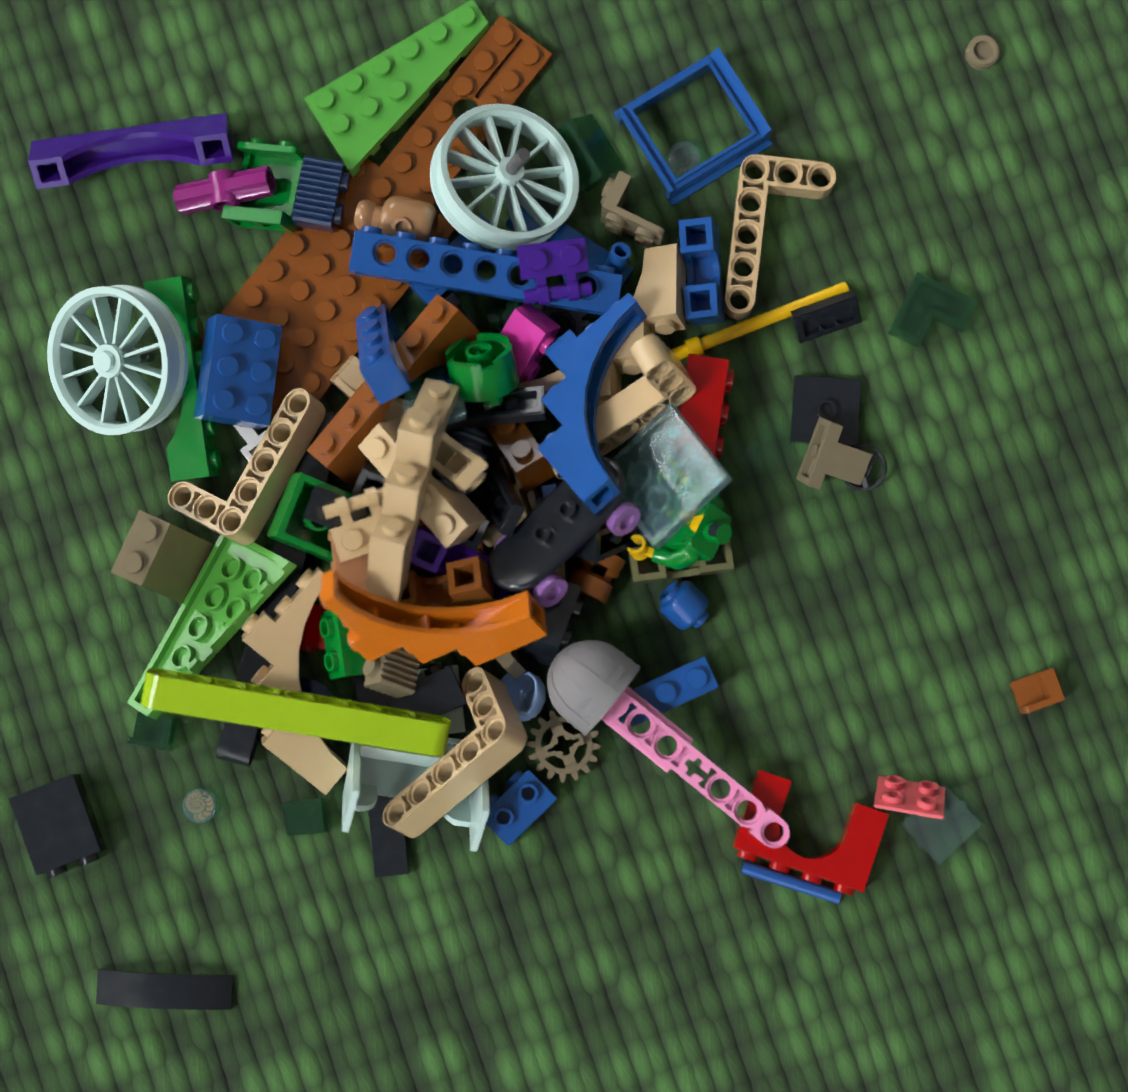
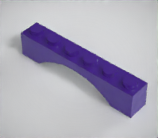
[28,113,234,190]

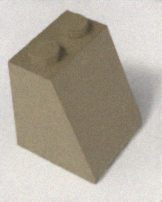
[111,510,214,603]

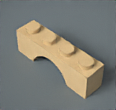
[358,419,486,548]

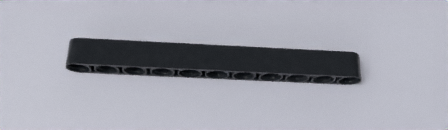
[216,410,337,767]

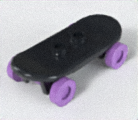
[488,456,641,607]

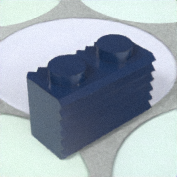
[292,155,351,233]

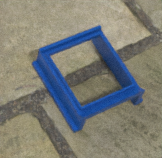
[613,47,772,207]

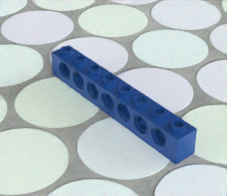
[348,226,623,316]

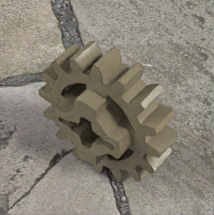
[527,710,600,782]

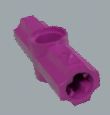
[173,165,277,215]

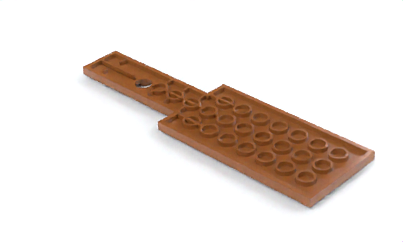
[201,15,553,418]

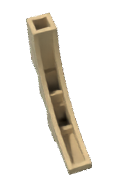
[516,243,686,408]
[330,355,488,494]
[365,378,459,602]
[241,566,347,795]

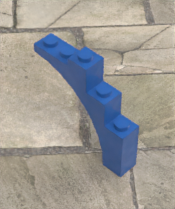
[537,293,647,515]

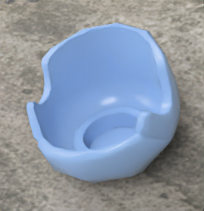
[500,671,546,722]

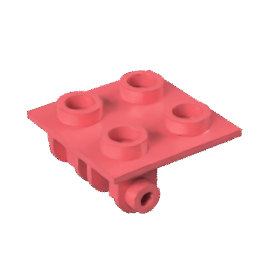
[874,775,945,819]

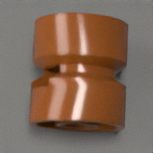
[568,555,626,604]

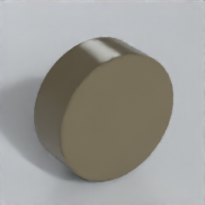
[965,35,1000,70]

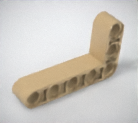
[724,154,836,320]
[550,334,696,479]
[168,388,325,546]
[382,667,527,838]

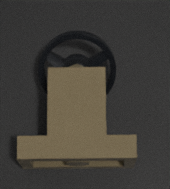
[796,416,887,491]

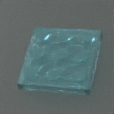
[612,403,732,549]

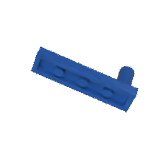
[505,204,634,289]

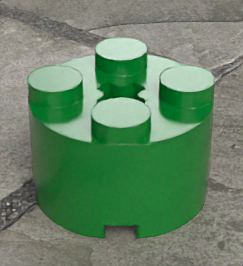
[445,333,520,406]

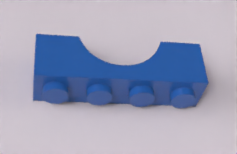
[355,304,411,405]

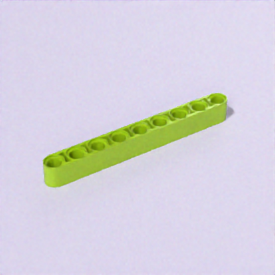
[141,668,451,756]

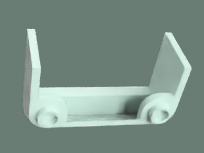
[342,738,490,852]

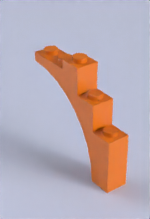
[320,569,547,666]

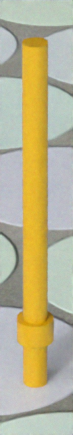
[671,281,849,360]

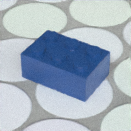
[194,314,282,429]

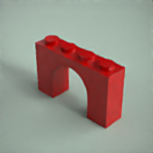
[731,770,889,896]

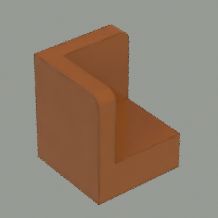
[1010,668,1065,714]

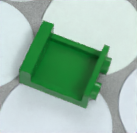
[221,138,308,233]
[319,610,366,680]

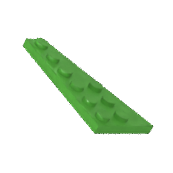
[304,0,490,177]
[127,535,297,720]

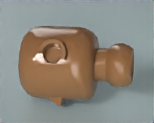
[354,195,439,255]

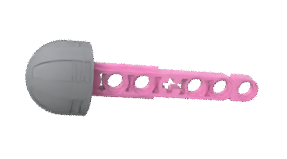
[547,640,790,848]

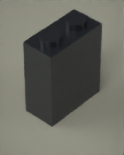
[9,774,107,879]

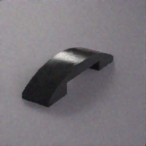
[96,969,234,1010]

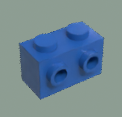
[486,769,557,847]

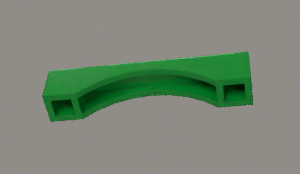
[143,276,222,482]

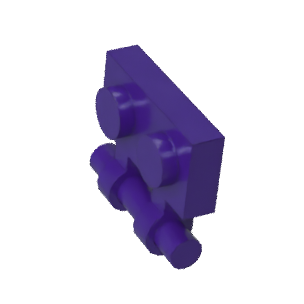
[516,237,592,305]

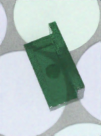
[557,114,625,193]

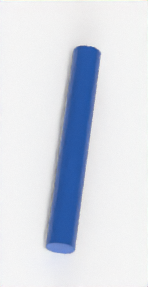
[741,860,842,904]

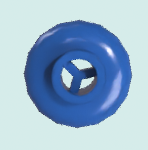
[659,580,709,630]

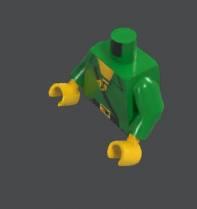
[627,461,732,570]

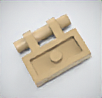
[322,487,384,563]

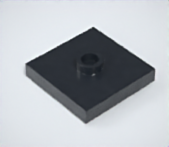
[790,375,861,447]

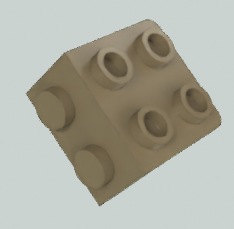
[600,170,665,248]

